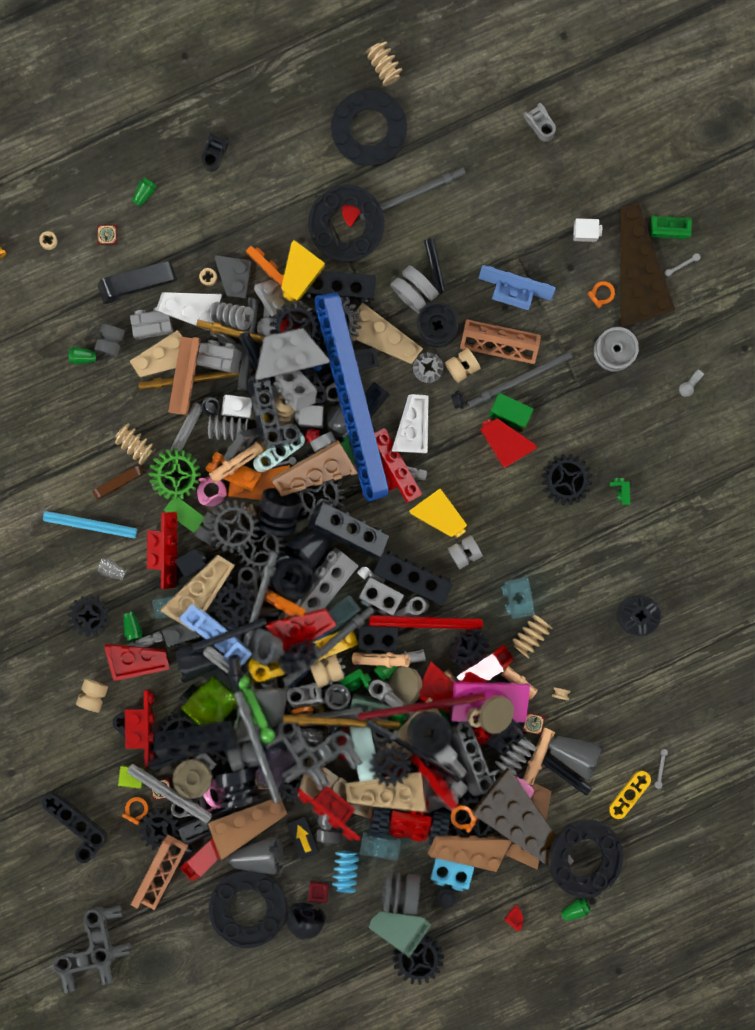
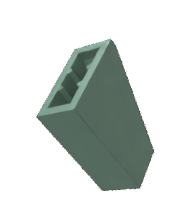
[368,911,431,957]

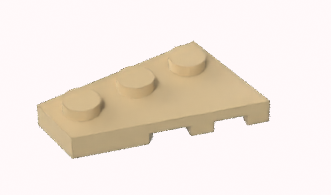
[130,330,182,378]

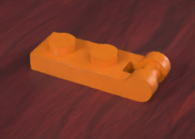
[246,246,284,287]
[206,452,262,492]

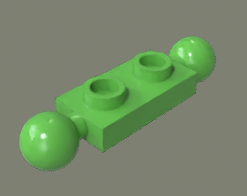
[239,674,275,744]

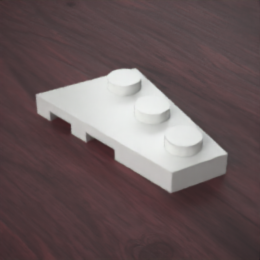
[156,292,222,330]
[392,394,428,453]

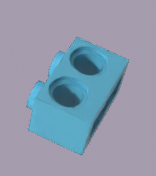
[430,858,474,891]

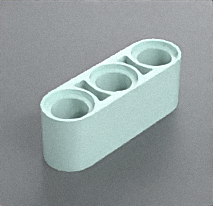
[253,432,305,472]
[349,727,379,782]

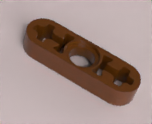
[92,465,145,500]

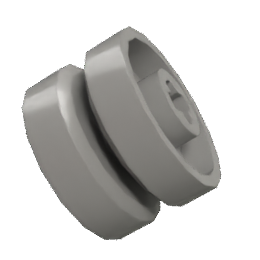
[390,265,439,314]
[594,327,639,372]

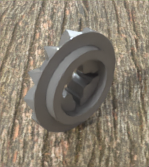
[413,352,443,383]

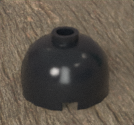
[286,902,326,940]

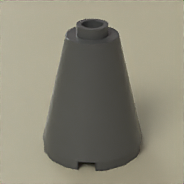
[250,675,289,728]
[548,736,605,781]
[229,836,284,875]

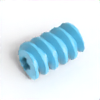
[332,851,359,893]

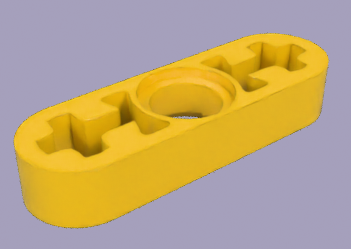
[609,770,651,819]

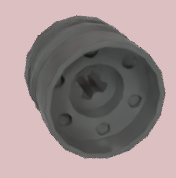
[382,871,420,915]

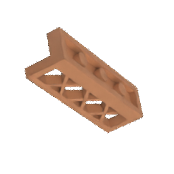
[460,319,541,364]
[168,337,201,416]
[131,835,188,910]

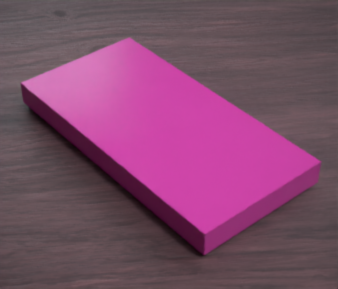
[450,682,530,722]

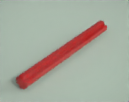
[369,616,483,629]

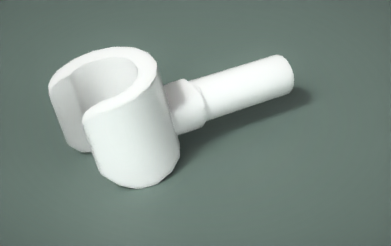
[357,567,385,583]

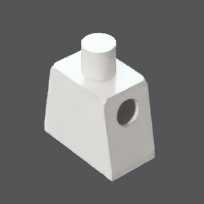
[221,395,255,420]

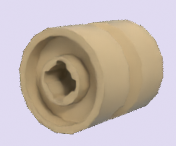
[445,348,481,383]
[310,655,344,688]
[76,679,108,713]

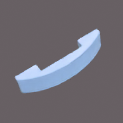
[179,604,252,666]

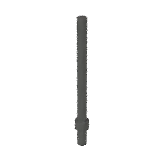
[359,168,466,221]
[467,351,573,408]
[242,551,278,650]
[283,607,375,686]
[234,691,281,803]

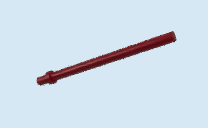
[357,693,486,721]

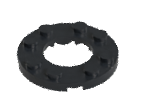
[331,89,407,166]
[308,185,385,262]
[548,819,623,898]
[209,870,287,948]

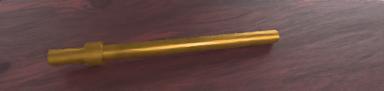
[196,319,266,344]
[138,367,253,390]
[283,714,400,729]

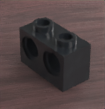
[175,548,209,577]
[359,625,398,654]

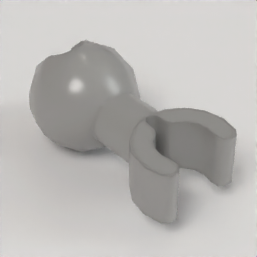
[679,369,704,397]

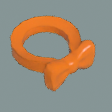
[587,281,615,308]
[290,706,314,716]
[122,797,149,825]
[451,806,478,833]

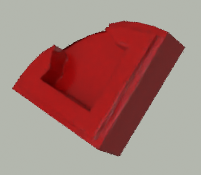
[342,205,361,228]
[504,904,523,932]

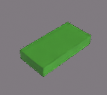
[164,497,204,533]

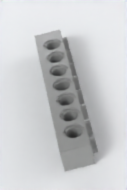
[241,547,358,680]

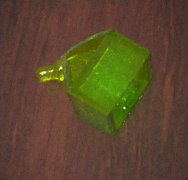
[182,676,238,726]

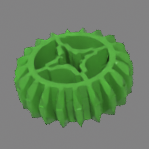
[148,448,201,500]

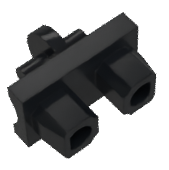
[486,718,524,755]

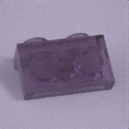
[255,746,296,789]

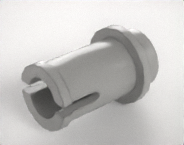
[401,649,426,664]

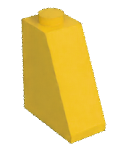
[281,240,325,303]
[409,489,467,538]

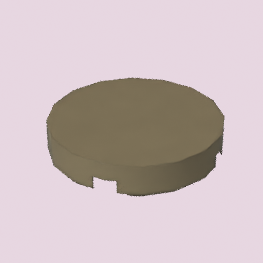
[389,667,422,705]
[479,695,514,734]
[173,759,212,798]

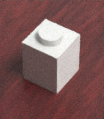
[574,219,602,242]

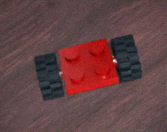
[370,807,450,846]

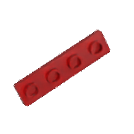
[374,428,422,503]
[147,512,178,589]
[125,689,155,768]
[296,786,360,841]

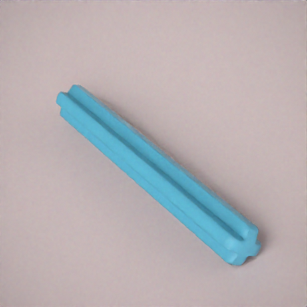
[43,511,137,538]

